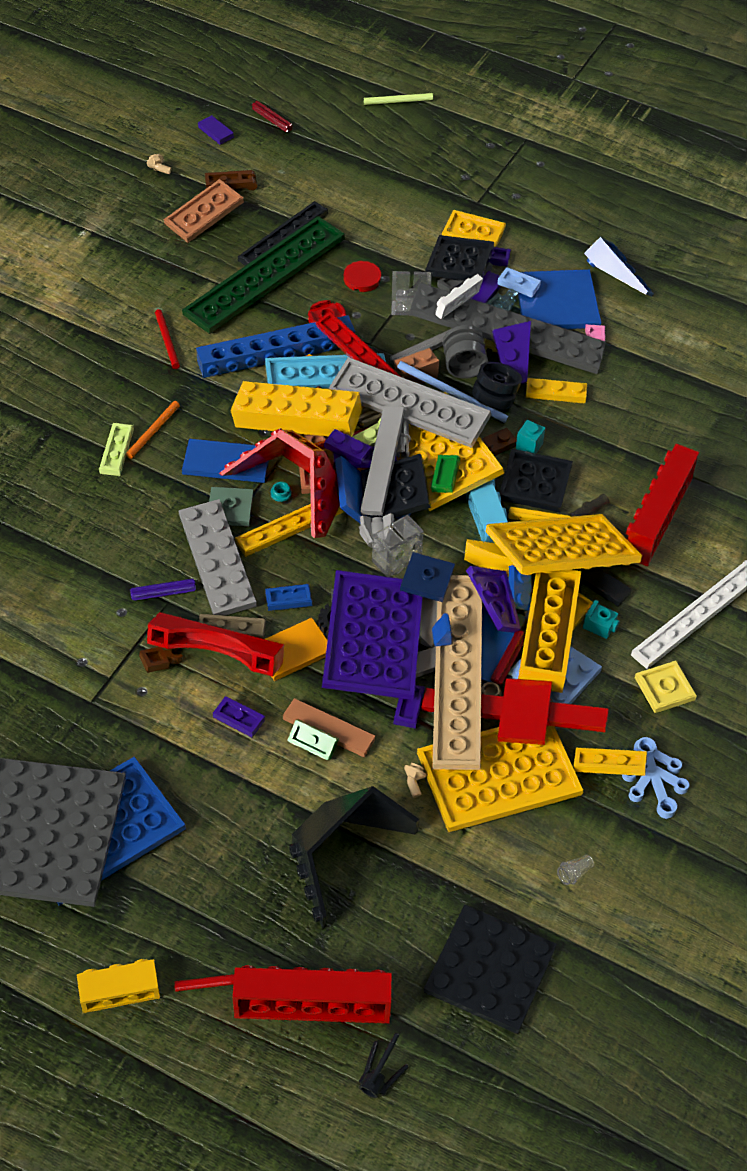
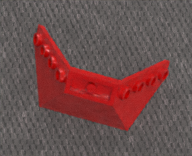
[219,428,340,538]

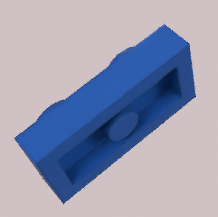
[509,565,532,612]

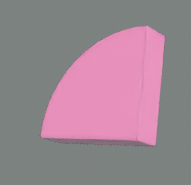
[585,325,605,341]

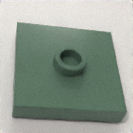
[209,487,253,527]

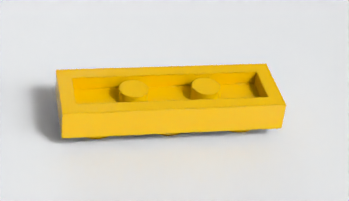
[525,378,587,403]
[574,748,647,776]

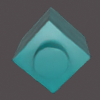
[516,420,545,453]

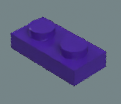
[324,429,371,465]
[213,696,265,738]

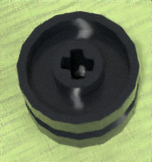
[472,362,522,410]

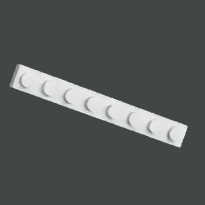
[631,560,747,669]

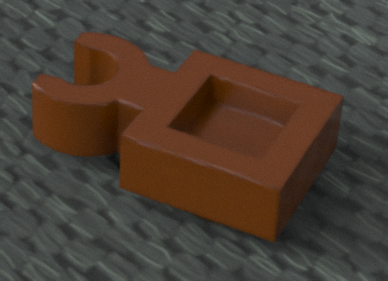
[139,647,183,673]

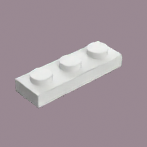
[435,274,483,319]

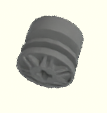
[443,325,488,379]

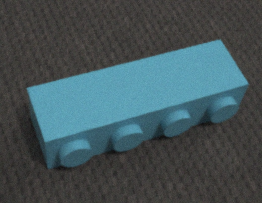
[465,479,508,543]

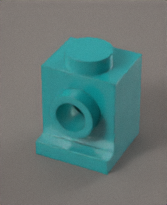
[583,600,620,639]

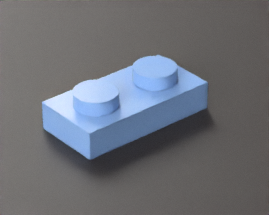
[498,267,541,297]

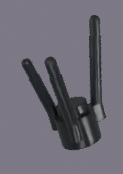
[359,1033,408,1098]

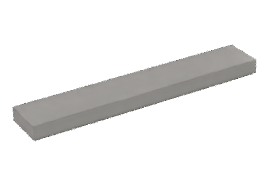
[361,406,405,516]

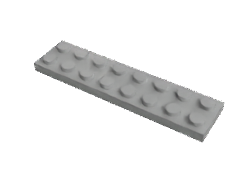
[328,357,491,448]

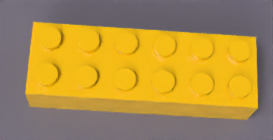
[231,381,363,437]
[518,570,581,693]

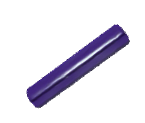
[130,579,196,601]

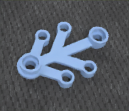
[622,737,689,819]

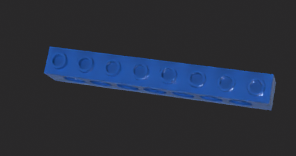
[196,315,355,378]

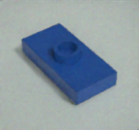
[265,584,312,611]

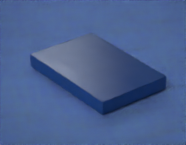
[335,456,367,524]

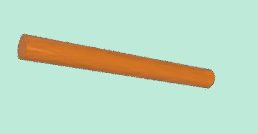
[126,401,180,459]

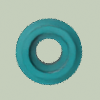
[270,482,292,502]

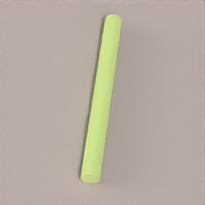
[364,93,433,105]

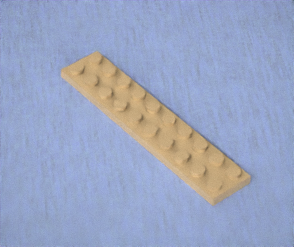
[433,575,482,770]

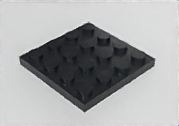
[424,904,557,1034]

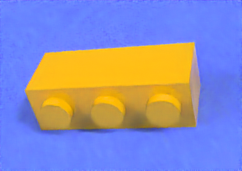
[77,959,160,1013]

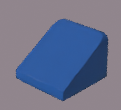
[432,613,452,646]

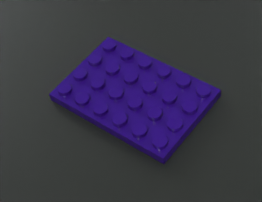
[322,570,422,700]

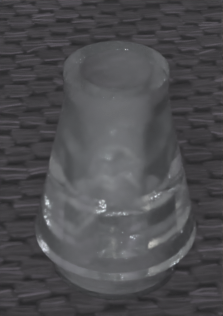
[557,854,594,885]

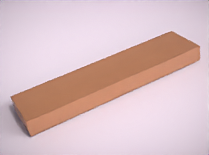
[283,698,375,757]

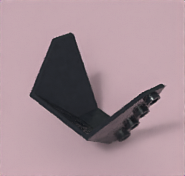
[289,786,420,930]

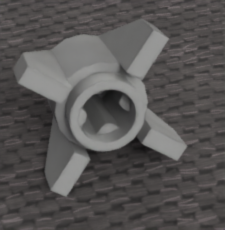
[359,513,394,551]

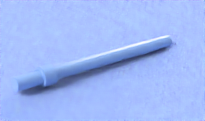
[397,361,508,423]

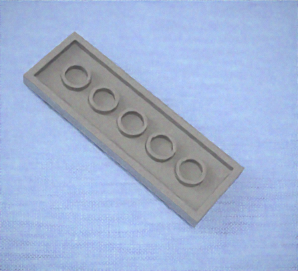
[178,499,257,616]

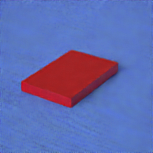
[498,678,552,745]

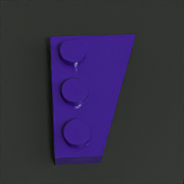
[492,321,531,385]
[466,566,521,633]

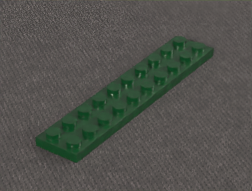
[182,216,345,334]

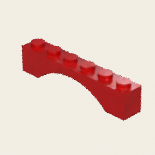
[147,612,284,677]

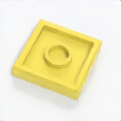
[635,661,697,713]

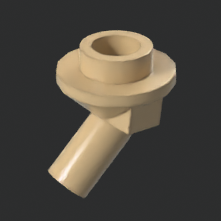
[147,154,172,175]
[404,763,426,798]

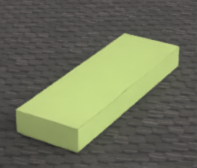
[99,423,134,476]

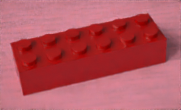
[626,444,699,567]
[232,965,392,1024]

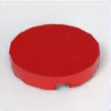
[343,261,381,292]
[308,300,346,323]

